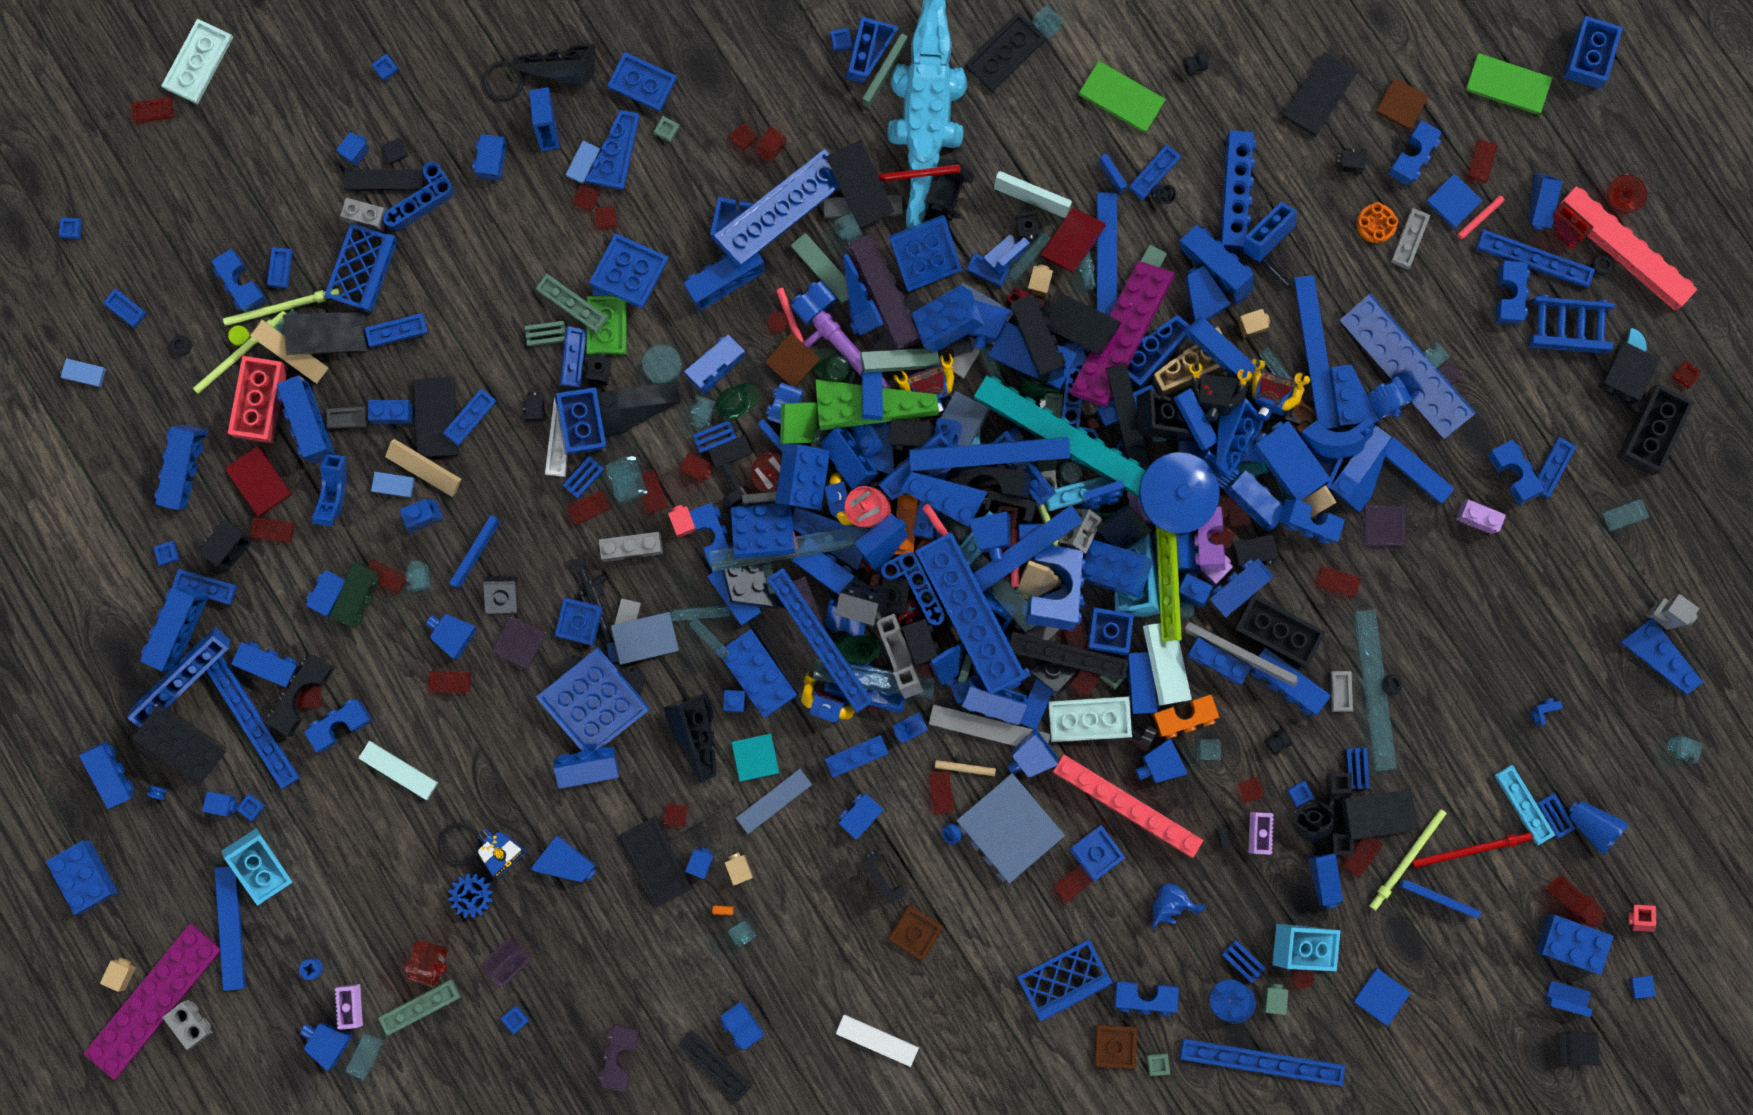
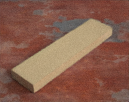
[250,320,328,384]
[385,439,461,497]

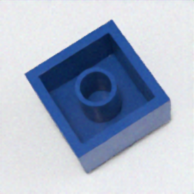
[1086,608,1134,658]

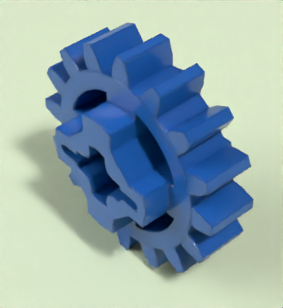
[448,874,494,918]

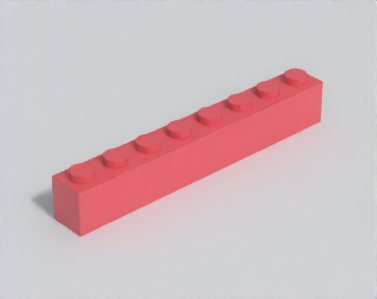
[1556,186,1697,311]
[1052,754,1203,858]

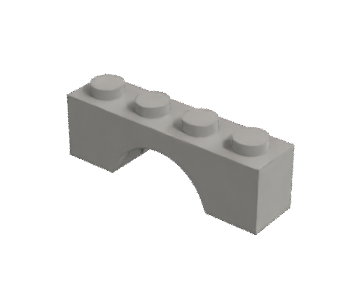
[876,614,924,699]

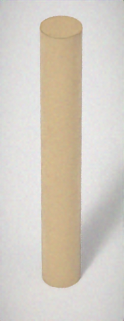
[935,760,996,776]

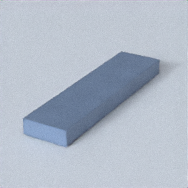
[736,769,812,834]

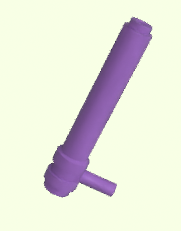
[803,311,891,389]

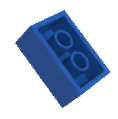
[1562,16,1623,89]
[911,285,984,353]
[555,388,606,455]
[775,444,830,510]
[1081,540,1153,599]
[46,840,118,915]
[1535,914,1613,975]

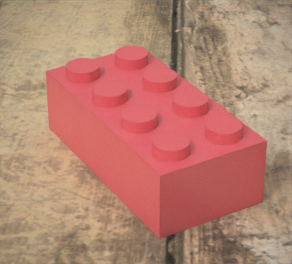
[228,356,288,444]

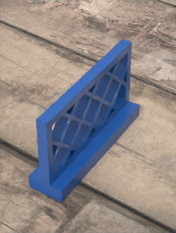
[324,223,398,313]
[1017,940,1113,1022]

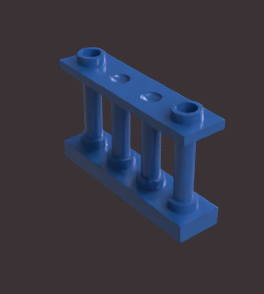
[1528,294,1615,354]

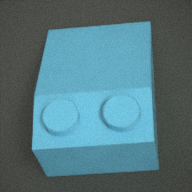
[221,828,292,906]
[1272,924,1340,971]

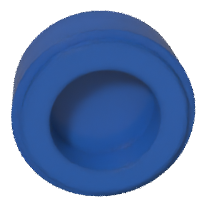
[942,823,961,845]

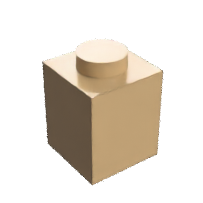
[1027,265,1053,298]
[1237,309,1270,339]
[725,853,753,886]
[100,958,136,992]

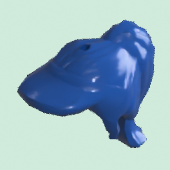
[1151,883,1206,930]

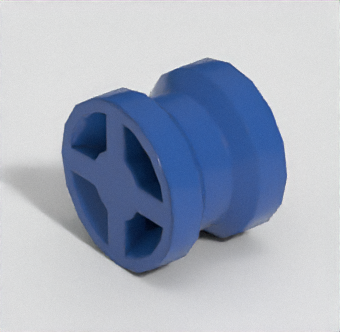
[299,958,323,980]

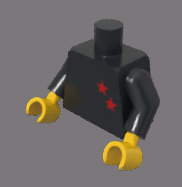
[1189,363,1252,422]

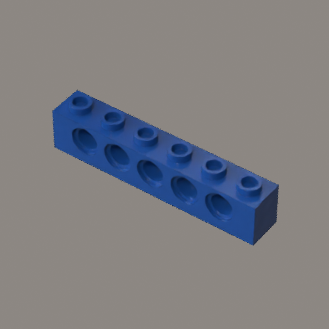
[1220,130,1256,252]
[912,418,962,541]
[127,627,230,726]

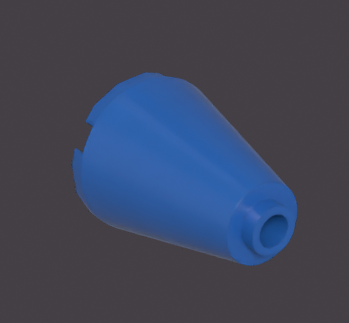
[1568,801,1629,855]

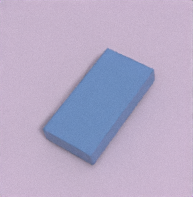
[566,141,601,185]
[61,358,106,388]
[371,472,415,498]

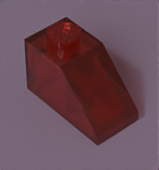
[1553,201,1594,250]

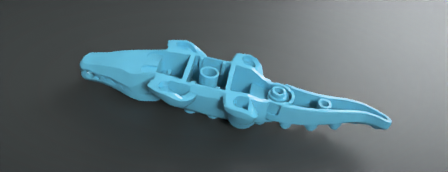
[887,0,967,229]

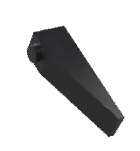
[597,382,680,436]
[663,693,716,782]

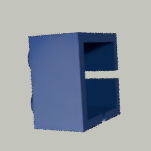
[710,197,754,241]

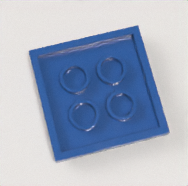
[888,215,962,292]
[589,233,669,309]
[731,503,795,559]

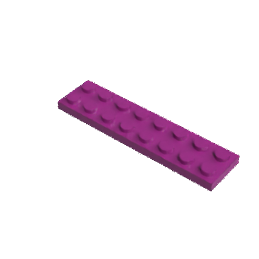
[1070,261,1175,407]
[83,924,220,1080]

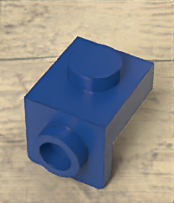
[1530,698,1563,726]
[893,712,928,743]

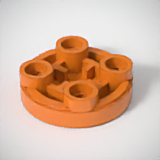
[1356,202,1398,243]

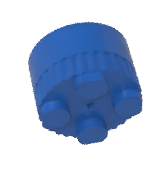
[1367,376,1413,420]
[1210,979,1256,1024]

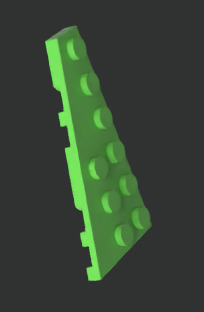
[816,379,939,430]

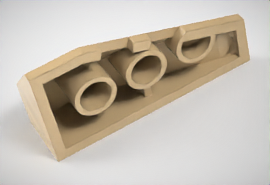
[1016,561,1063,600]

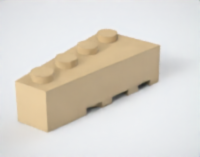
[1152,327,1225,396]

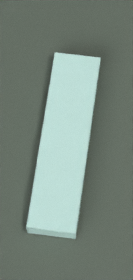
[359,741,438,800]

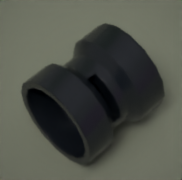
[1183,51,1208,76]
[1151,183,1176,204]
[1264,729,1292,756]

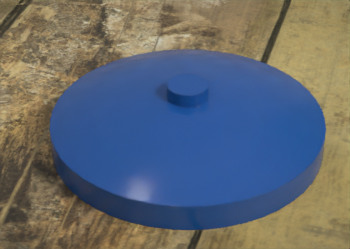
[1139,452,1220,533]

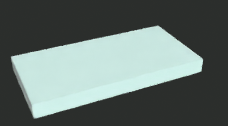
[161,19,233,105]
[994,171,1072,218]
[1143,623,1192,705]
[1049,697,1132,742]

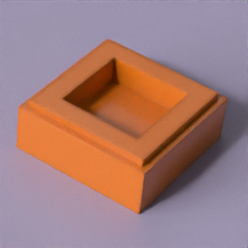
[712,905,734,915]

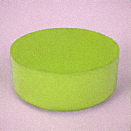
[228,326,250,346]

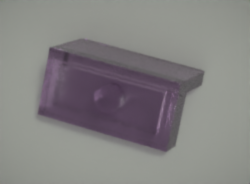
[481,937,532,988]

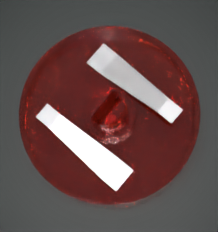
[751,453,782,493]
[404,940,448,987]

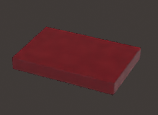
[1041,208,1106,273]
[225,446,292,517]

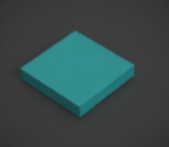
[732,734,779,782]

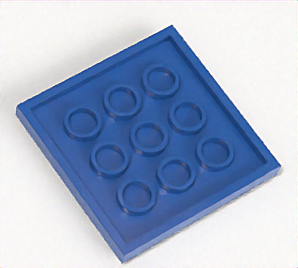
[536,647,650,751]

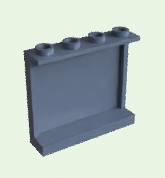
[956,773,1065,883]

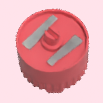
[845,486,892,528]

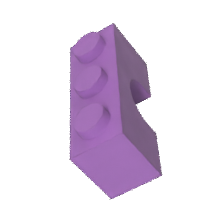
[1194,507,1225,572]

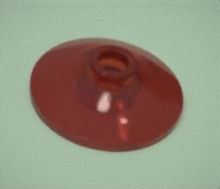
[1607,174,1647,213]

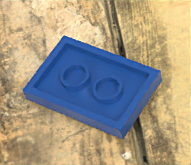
[607,52,677,112]

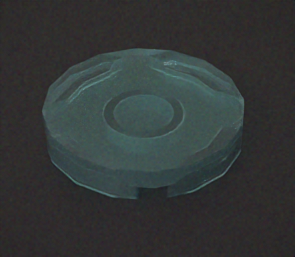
[642,344,682,384]

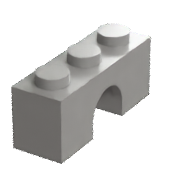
[599,532,663,562]
[1646,594,1700,630]

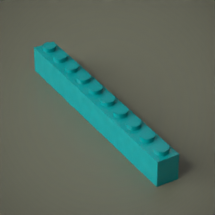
[974,376,1147,498]

